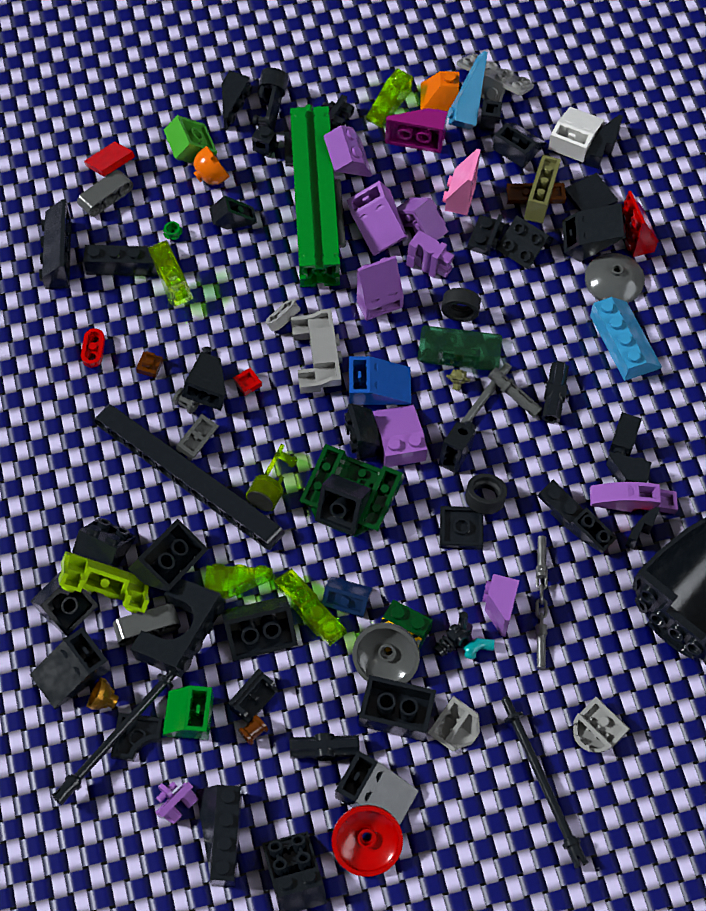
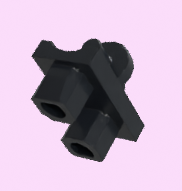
[321,95,354,130]

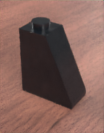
[182,352,226,411]

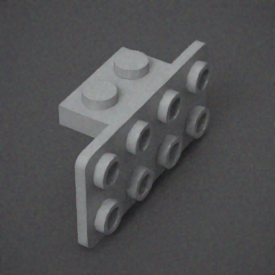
[456,53,534,102]

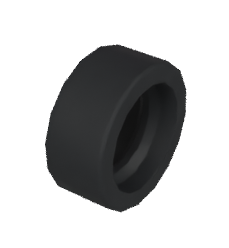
[441,288,481,322]
[465,474,507,514]

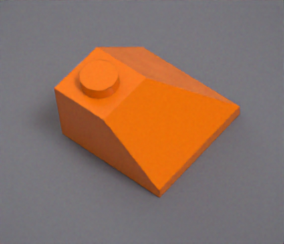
[420,71,459,115]

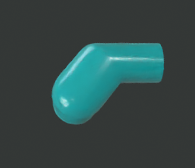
[464,638,495,659]

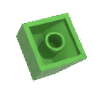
[164,115,217,163]

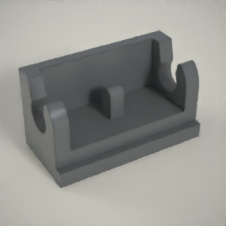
[175,414,219,461]

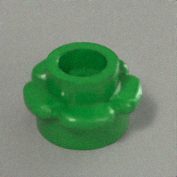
[163,221,182,240]

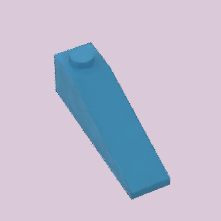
[447,51,488,130]

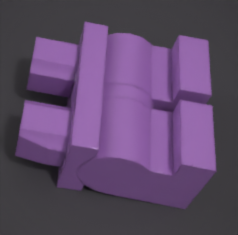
[406,230,454,278]

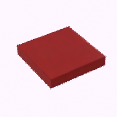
[84,142,135,177]

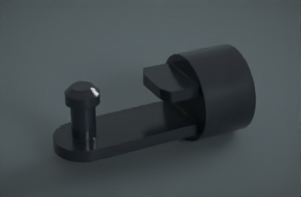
[252,68,289,130]

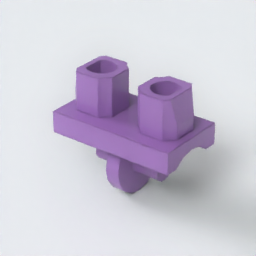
[155,781,198,824]

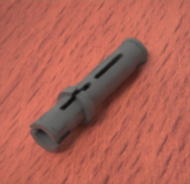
[488,367,543,418]

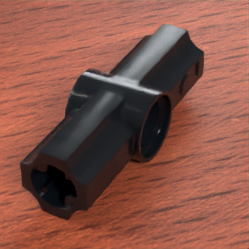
[542,361,569,424]
[290,733,359,761]

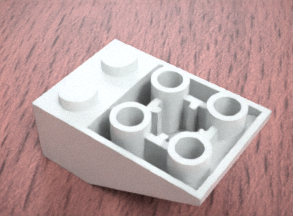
[548,107,605,162]

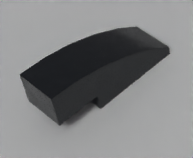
[584,115,623,169]

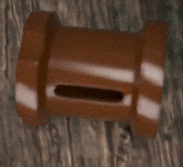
[238,715,269,745]

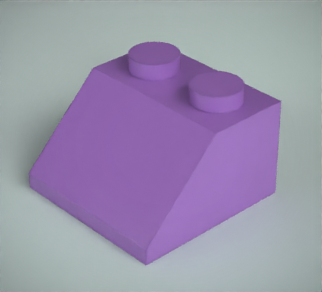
[482,574,519,637]

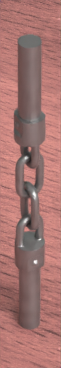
[535,535,548,669]

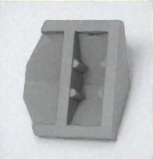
[428,696,480,752]

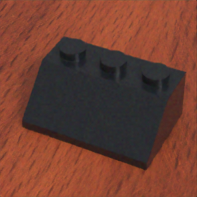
[128,519,208,592]
[222,595,298,661]

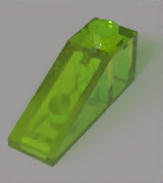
[366,68,413,128]

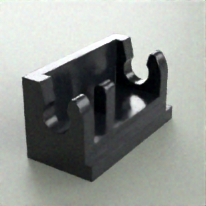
[229,669,278,724]

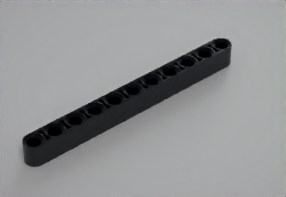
[94,404,285,550]

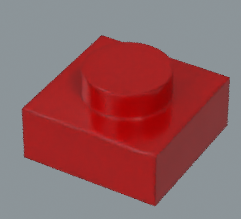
[233,367,262,396]

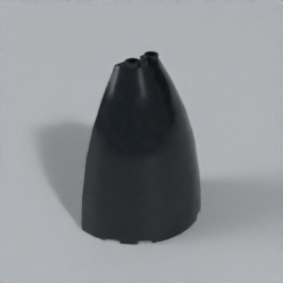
[633,517,706,665]

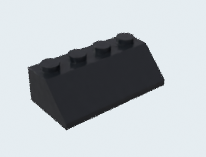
[39,199,72,289]

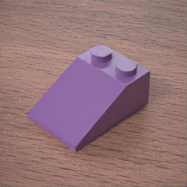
[324,125,373,177]
[373,405,427,467]

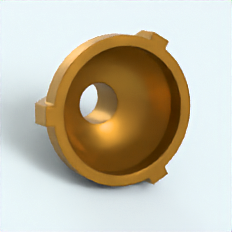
[87,677,118,710]

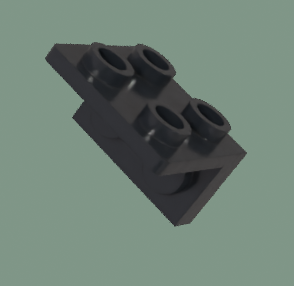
[496,216,554,269]

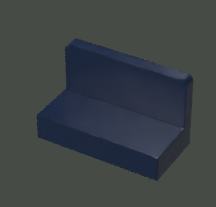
[321,577,373,617]

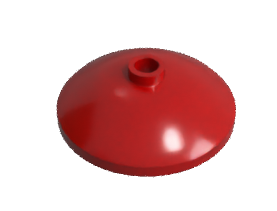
[332,805,403,877]

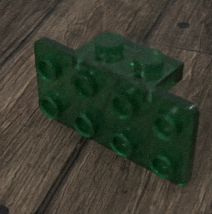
[418,326,502,371]

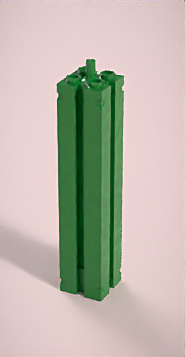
[290,104,340,287]

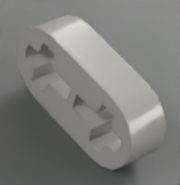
[266,299,300,331]

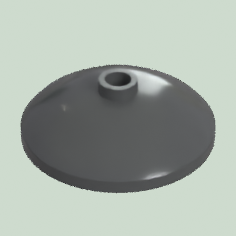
[585,253,645,303]
[352,622,420,683]

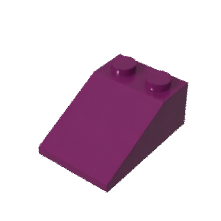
[385,108,447,153]

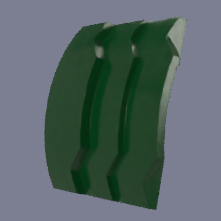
[300,444,405,537]

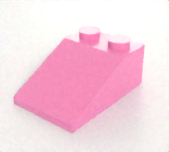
[442,149,481,216]

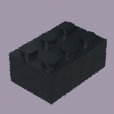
[358,675,436,741]

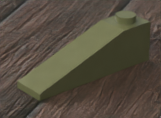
[524,155,561,224]

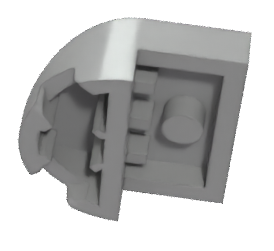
[573,697,630,753]

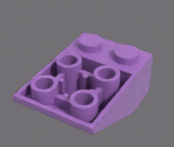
[347,181,407,256]
[357,255,404,321]

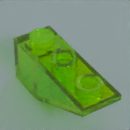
[148,240,193,307]
[205,564,273,599]

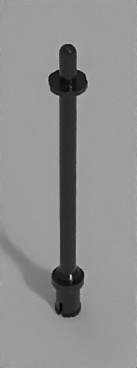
[51,672,176,805]
[501,696,589,869]

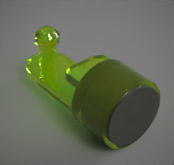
[246,443,298,511]

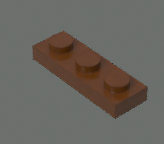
[506,183,566,204]

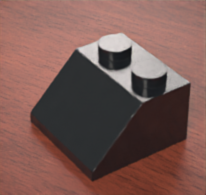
[315,474,371,536]
[30,571,99,636]

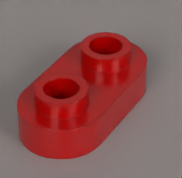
[81,328,105,368]

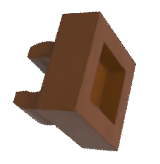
[136,351,163,378]

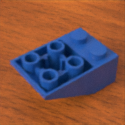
[349,356,411,405]

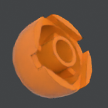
[193,146,230,185]

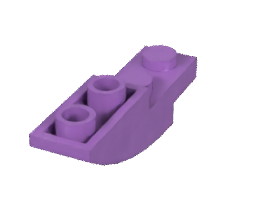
[590,482,678,514]

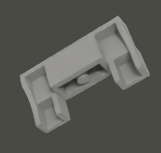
[291,309,342,394]

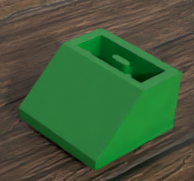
[163,685,214,740]

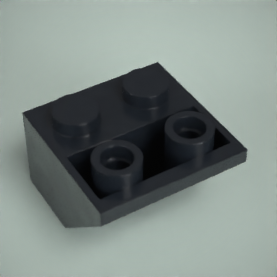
[493,123,546,168]
[344,404,382,460]
[72,518,136,567]

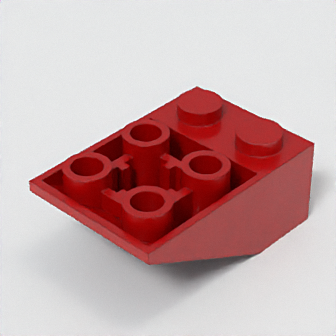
[624,191,658,257]

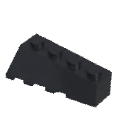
[83,241,169,277]
[196,785,242,887]

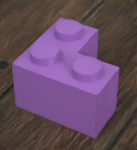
[397,197,448,240]

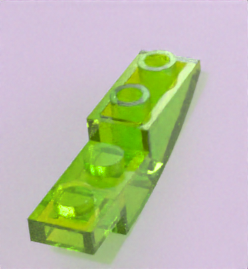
[274,568,347,646]

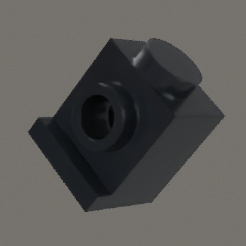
[479,100,503,131]
[252,126,279,158]

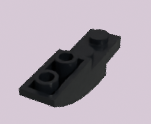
[537,480,617,553]

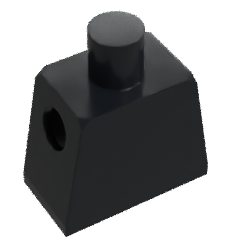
[438,421,476,474]

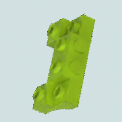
[58,551,149,613]

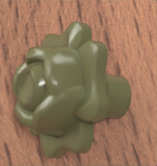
[446,369,471,390]

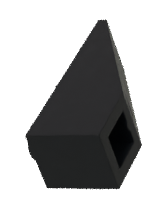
[222,70,252,130]

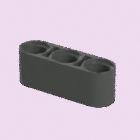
[77,170,133,217]
[113,604,181,646]

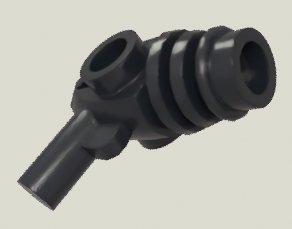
[433,612,473,658]

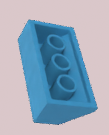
[590,297,662,381]

